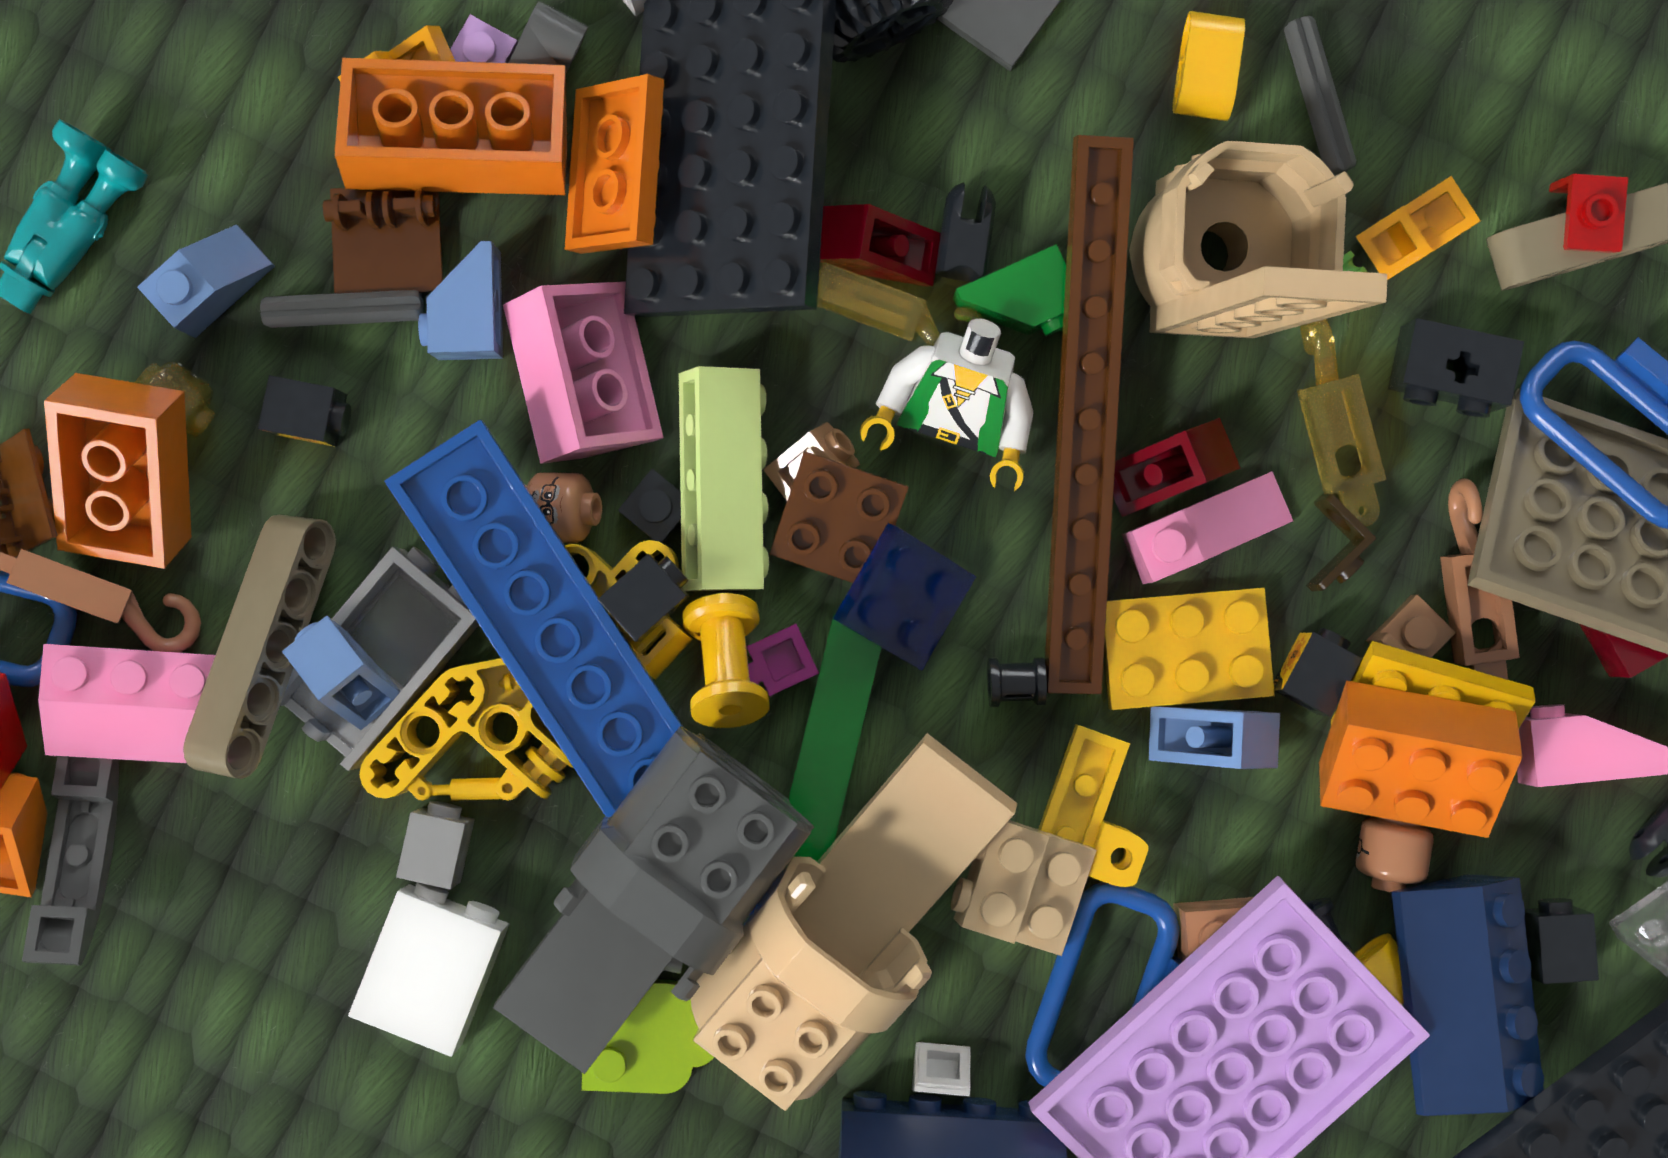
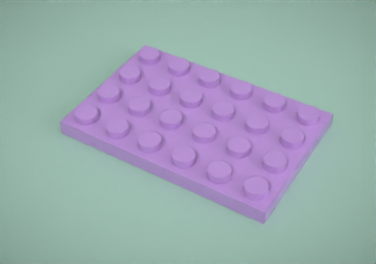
[1028,876,1430,1158]

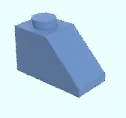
[137,225,275,338]
[418,241,503,360]
[282,616,401,730]
[1149,706,1280,769]

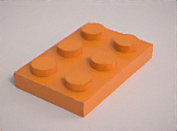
[565,74,664,254]

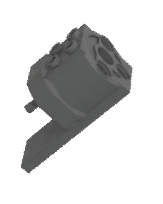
[493,726,814,1074]

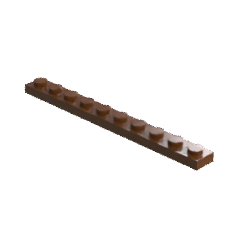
[1045,135,1134,694]

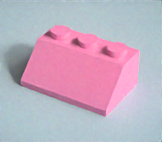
[503,282,664,464]
[38,644,215,763]

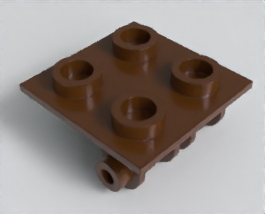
[323,188,443,293]
[0,428,58,558]
[770,451,909,590]

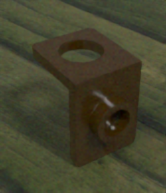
[1306,493,1376,592]

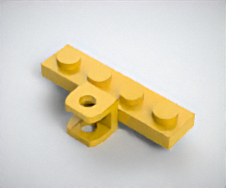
[1038,724,1148,887]

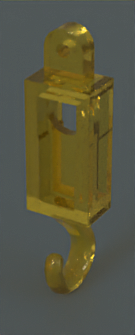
[817,262,984,346]
[1297,319,1387,527]

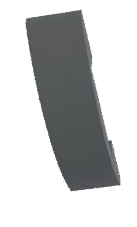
[22,756,119,966]

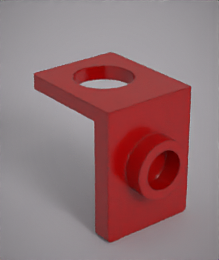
[1549,174,1628,253]

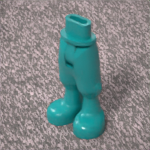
[0,119,149,314]

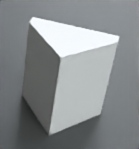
[912,1042,970,1096]

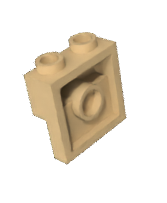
[951,820,1097,956]

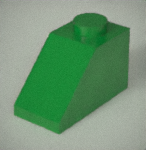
[953,244,1066,337]

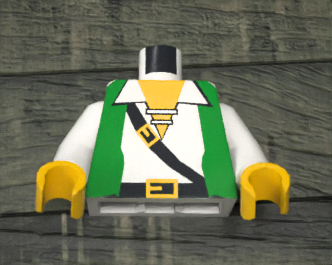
[860,319,1033,491]

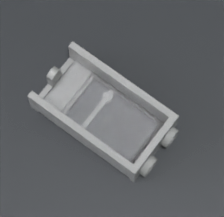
[280,547,479,771]

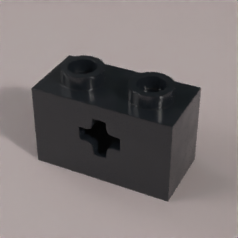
[1388,318,1525,418]

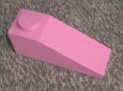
[1122,472,1293,584]
[1517,704,1668,787]

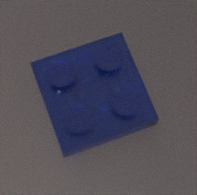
[833,523,976,670]

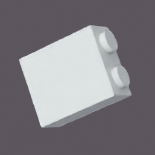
[348,882,510,1057]

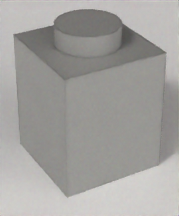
[396,801,475,889]

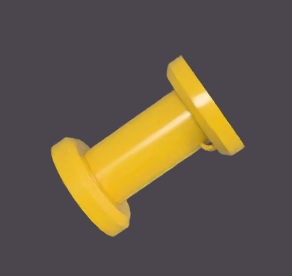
[682,593,770,728]

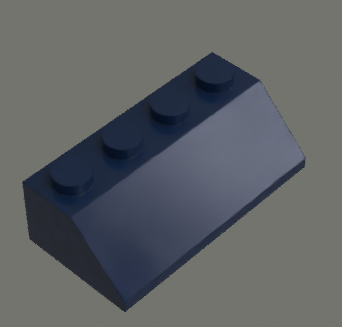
[1392,874,1544,1116]
[838,1091,1067,1158]

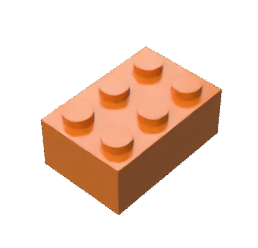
[44,373,192,569]
[1319,680,1523,838]

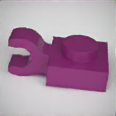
[746,624,819,696]

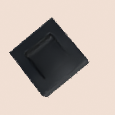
[618,469,681,543]

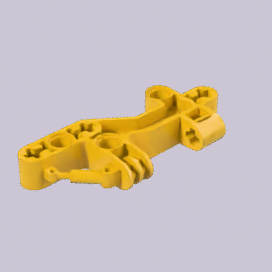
[359,540,693,801]

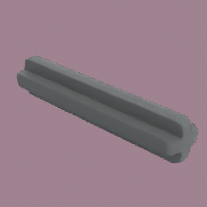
[1284,16,1356,175]
[260,290,424,328]

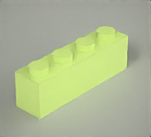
[679,366,769,591]

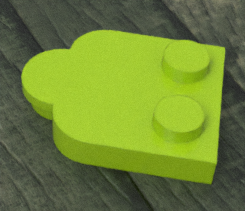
[582,979,714,1094]

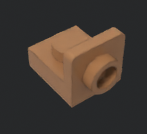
[763,422,860,500]
[1366,594,1456,658]

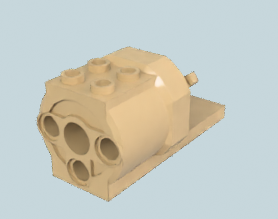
[1129,141,1388,338]
[691,733,1017,1111]

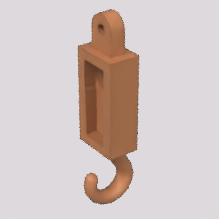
[1440,478,1520,680]
[0,549,201,653]

